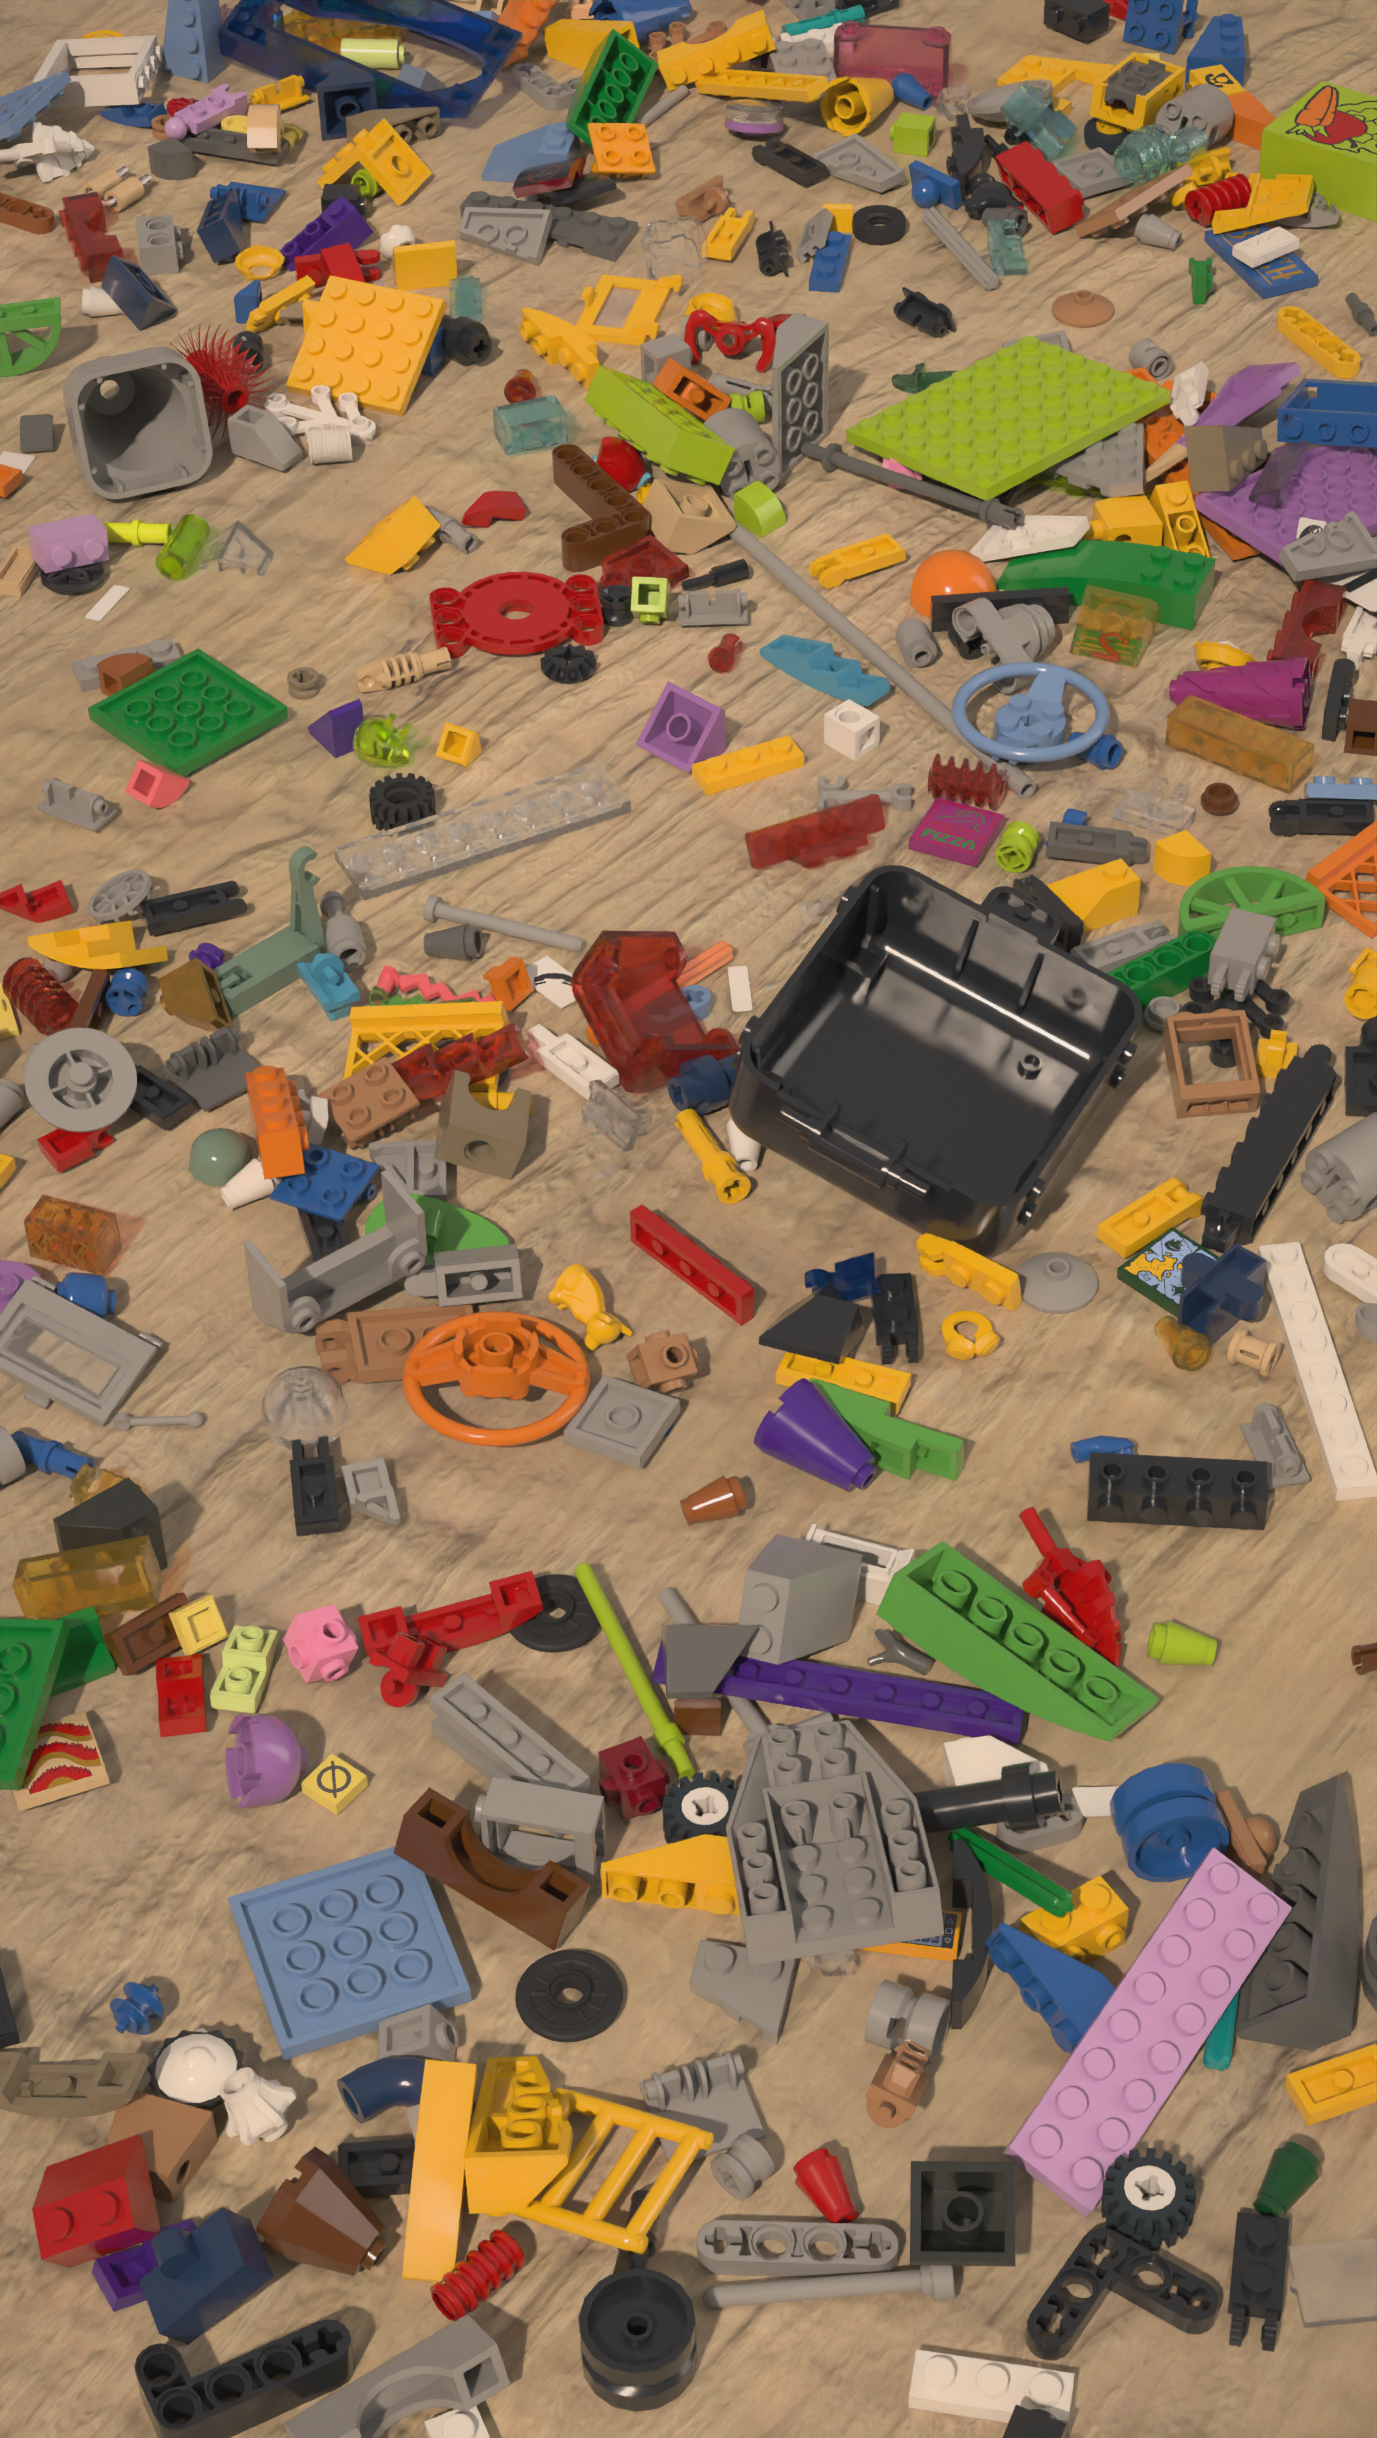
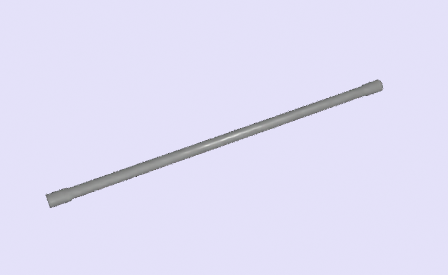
[727,516,1036,799]

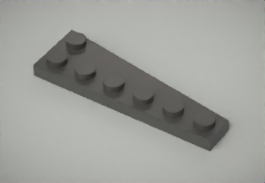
[460,191,638,262]

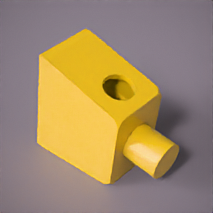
[1080,494,1163,546]

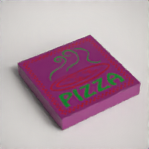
[909,797,1005,867]

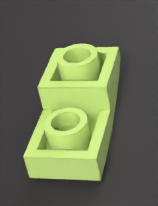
[210,1625,278,1713]

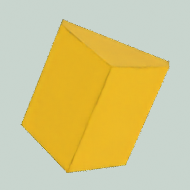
[823,203,854,233]
[435,722,482,767]

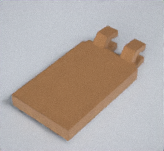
[315,1304,473,1385]

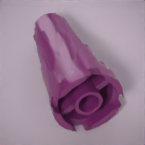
[1169,656,1311,729]

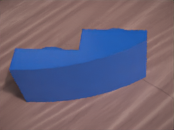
[99,102,167,127]

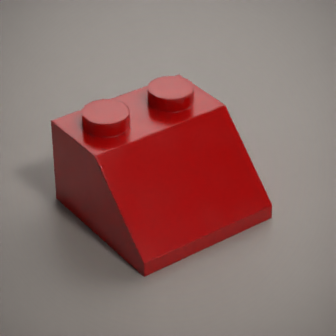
[32,2134,161,2268]

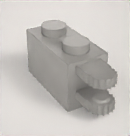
[1208,908,1280,1002]
[403,1244,523,1307]

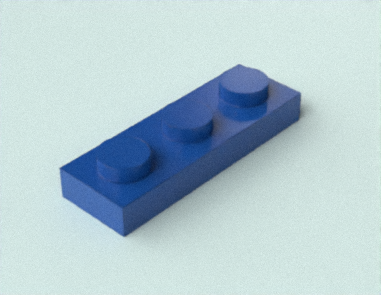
[809,231,852,293]

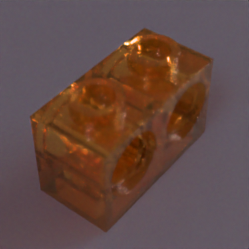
[24,1194,122,1276]

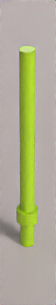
[574,1563,695,1780]

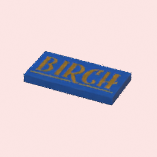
[1204,223,1318,299]

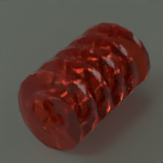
[928,753,1007,811]
[2,957,78,1036]

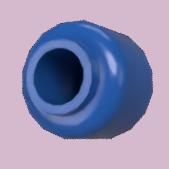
[55,1272,116,1320]

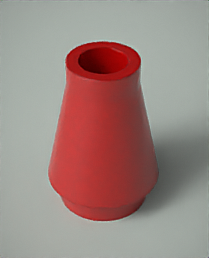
[793,2148,859,2223]

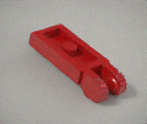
[294,249,381,288]

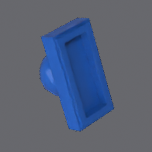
[909,160,963,211]

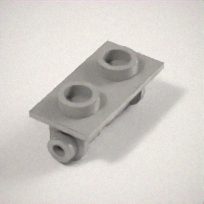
[678,589,748,627]
[37,778,117,832]
[1240,1402,1310,1489]

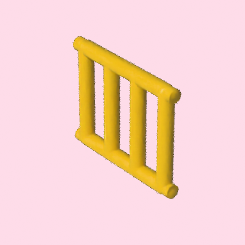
[509,2087,714,2254]

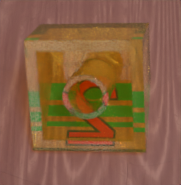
[1069,585,1160,669]

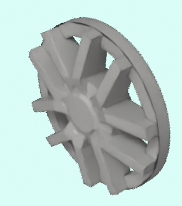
[88,869,154,924]

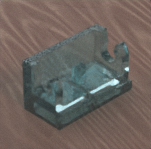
[987,217,1027,276]

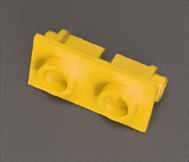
[247,74,311,111]

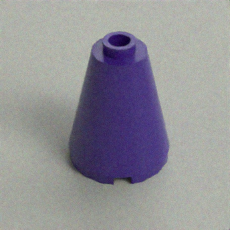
[753,1378,877,1492]

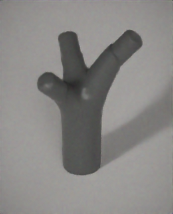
[867,1629,933,1676]

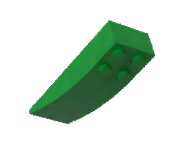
[565,29,659,147]
[996,540,1216,630]

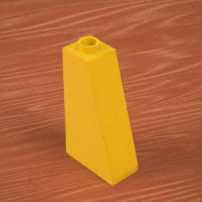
[542,19,640,71]

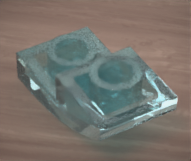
[450,274,482,321]

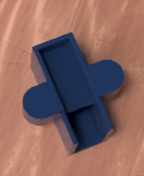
[1177,1243,1266,1350]
[139,2207,273,2345]

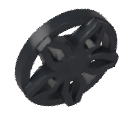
[40,562,104,593]

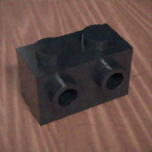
[1043,0,1110,42]

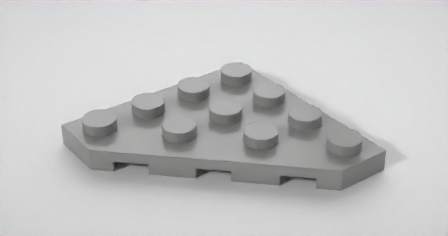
[1040,422,1145,498]

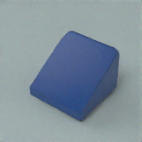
[234,280,263,324]

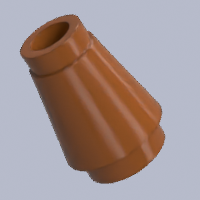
[679,1475,748,1525]

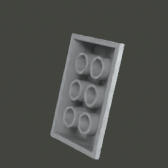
[772,312,829,483]

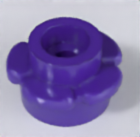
[189,943,225,970]

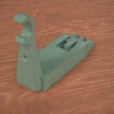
[214,846,327,1018]

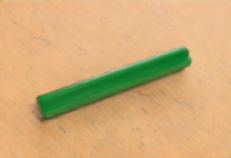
[948,1828,1075,1918]

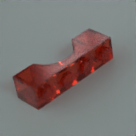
[59,192,123,283]
[1266,579,1347,690]

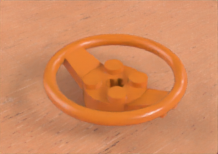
[402,1311,590,1447]

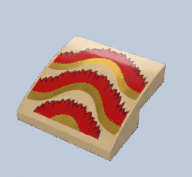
[11,1711,110,1812]

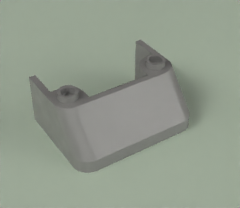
[244,1169,427,1334]

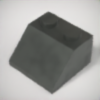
[53,1477,168,1588]
[910,2161,1016,2267]

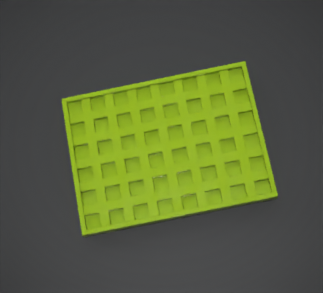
[846,336,1170,501]

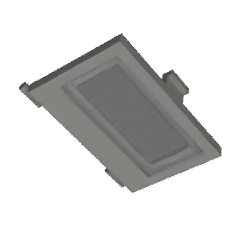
[0,1275,164,1427]

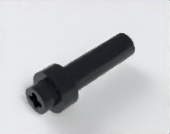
[439,313,492,365]
[912,1762,1065,1834]

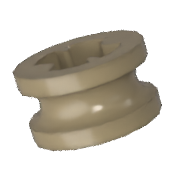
[287,667,320,700]

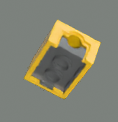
[1089,51,1186,133]

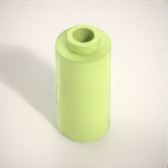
[341,38,406,69]

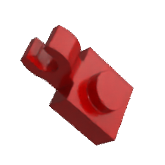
[37,1125,113,1173]

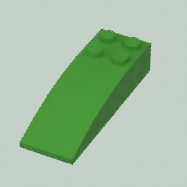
[876,1541,1159,1742]

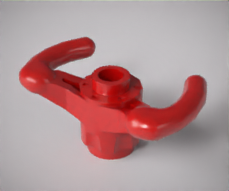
[684,309,776,373]

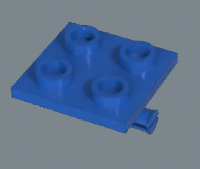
[1123,0,1199,55]

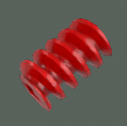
[1184,173,1251,227]

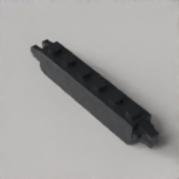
[1201,1043,1337,1254]

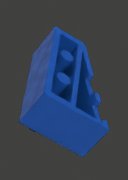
[1185,14,1245,89]

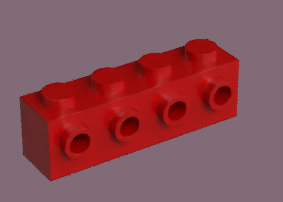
[995,141,1084,234]

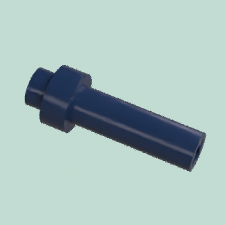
[667,1053,737,1114]

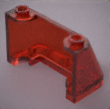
[571,930,740,1093]

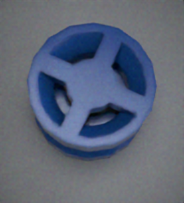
[105,968,149,1017]

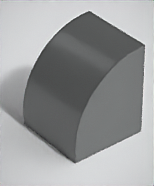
[148,137,195,180]

